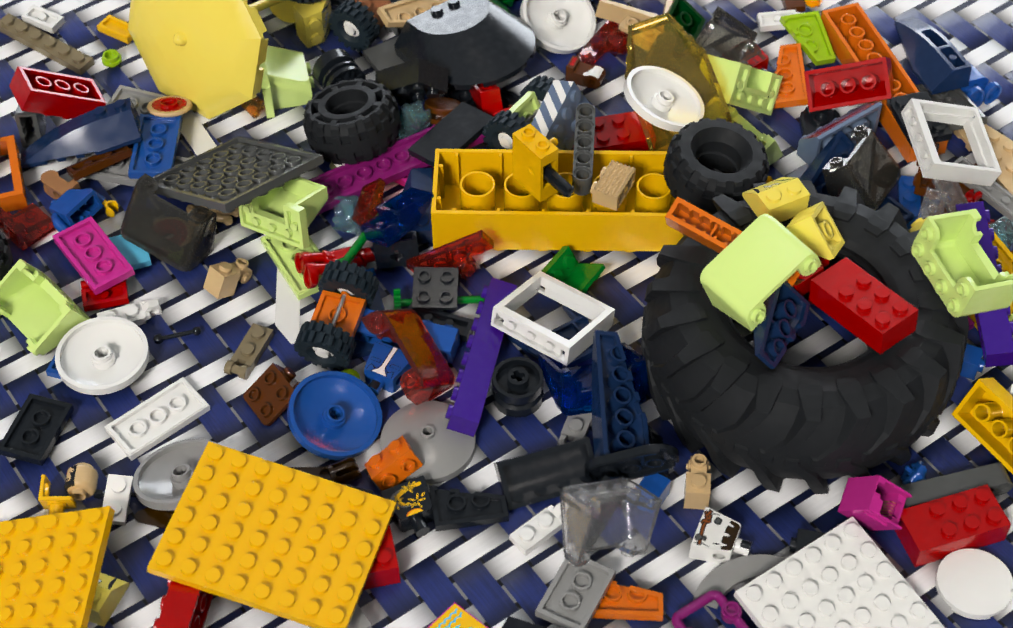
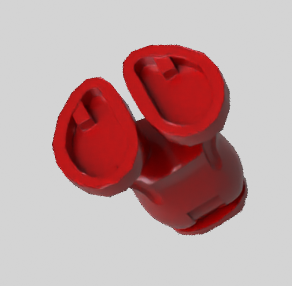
[294,247,375,289]

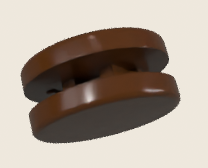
[423,97,461,125]

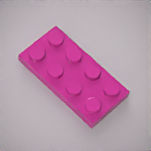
[52,216,135,295]

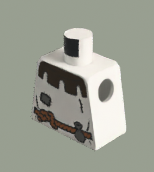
[689,507,752,564]

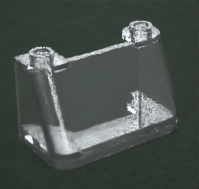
[560,479,662,567]

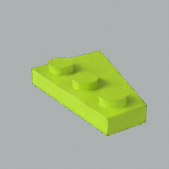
[780,11,836,66]

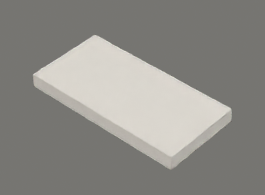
[104,377,211,461]

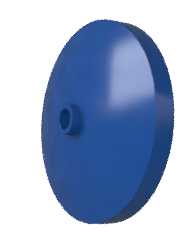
[287,371,382,460]

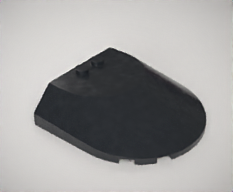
[394,0,536,90]

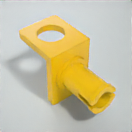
[38,474,77,515]

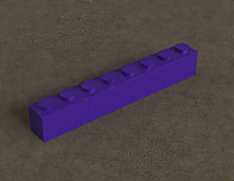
[955,201,1013,367]
[445,277,517,437]

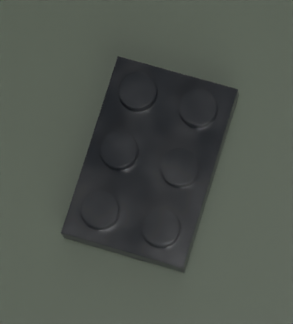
[887,91,953,147]
[0,393,74,466]

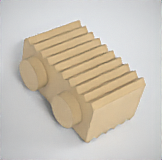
[590,160,636,211]

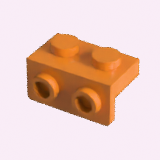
[364,435,423,491]

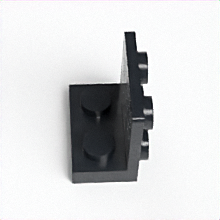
[412,267,460,310]

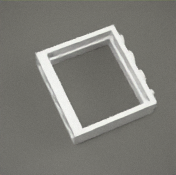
[901,98,1002,186]
[491,271,615,366]

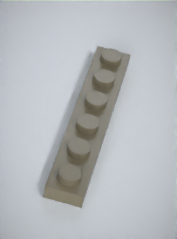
[0,13,95,75]

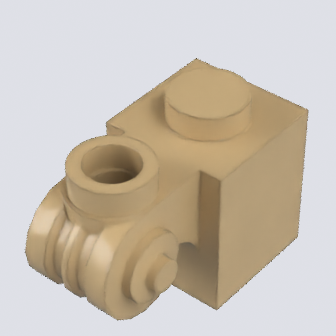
[203,258,252,299]
[684,453,711,510]

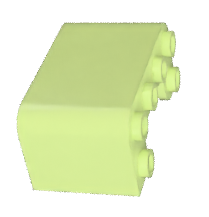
[911,209,1013,318]

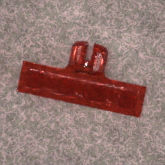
[576,20,632,66]
[406,230,494,279]

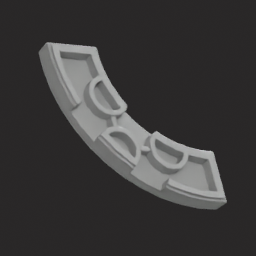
[693,554,787,609]

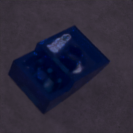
[361,187,434,247]

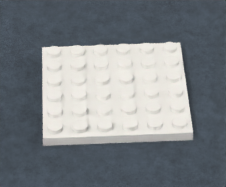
[733,516,945,628]

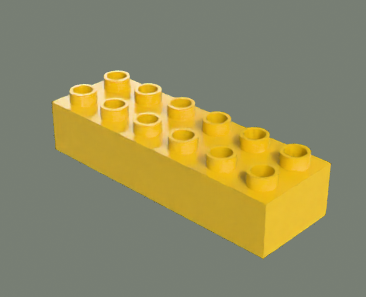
[431,149,684,252]

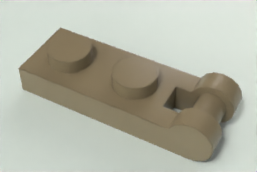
[224,323,274,380]

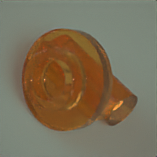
[241,96,265,118]

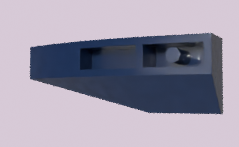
[894,17,972,95]

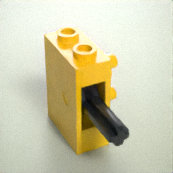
[512,124,574,203]

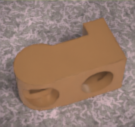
[40,170,80,199]

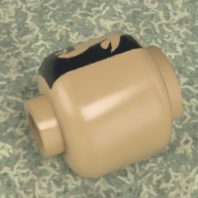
[64,463,99,500]

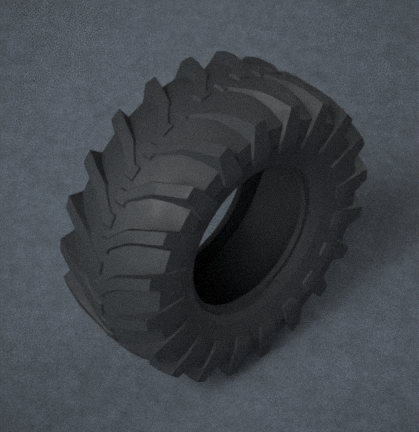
[641,180,969,494]

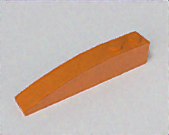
[665,196,800,287]

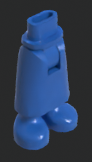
[960,63,1002,107]

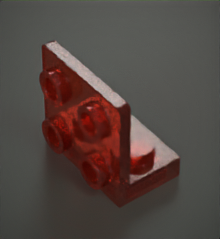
[352,178,396,237]
[0,203,56,251]

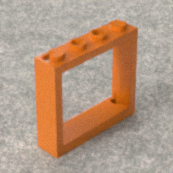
[0,135,28,214]

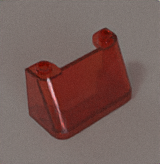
[361,308,455,405]

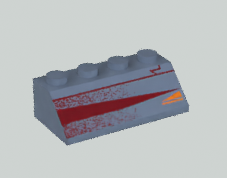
[797,102,882,165]

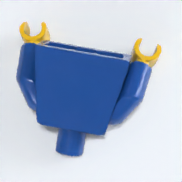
[49,188,119,232]

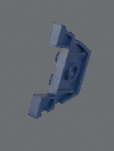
[505,305,593,373]

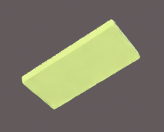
[260,235,321,300]

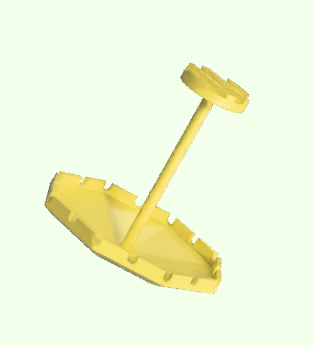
[128,0,297,119]

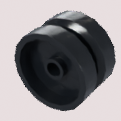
[492,357,544,418]

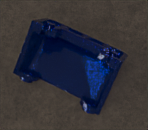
[539,342,647,416]

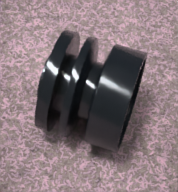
[313,48,366,89]

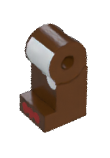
[566,55,606,89]

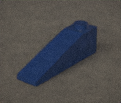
[754,281,810,369]

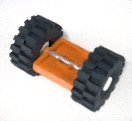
[294,260,379,370]

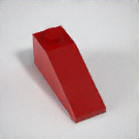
[469,83,503,115]

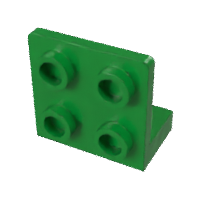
[542,246,605,293]

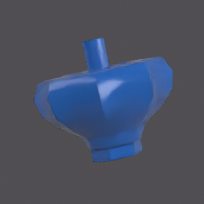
[900,461,927,485]

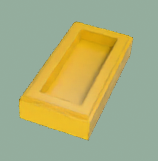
[97,15,133,44]

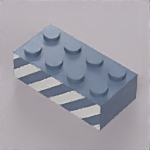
[531,80,589,150]

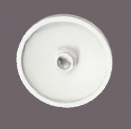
[520,0,596,54]
[623,66,705,132]
[55,316,150,395]

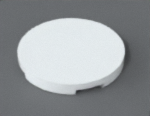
[935,548,1013,620]

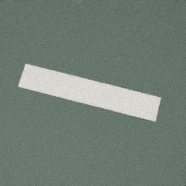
[181,109,217,156]
[275,268,300,344]

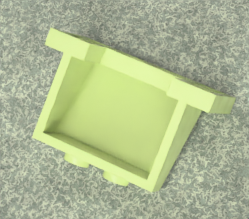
[259,45,315,118]
[702,54,783,116]
[238,177,328,250]

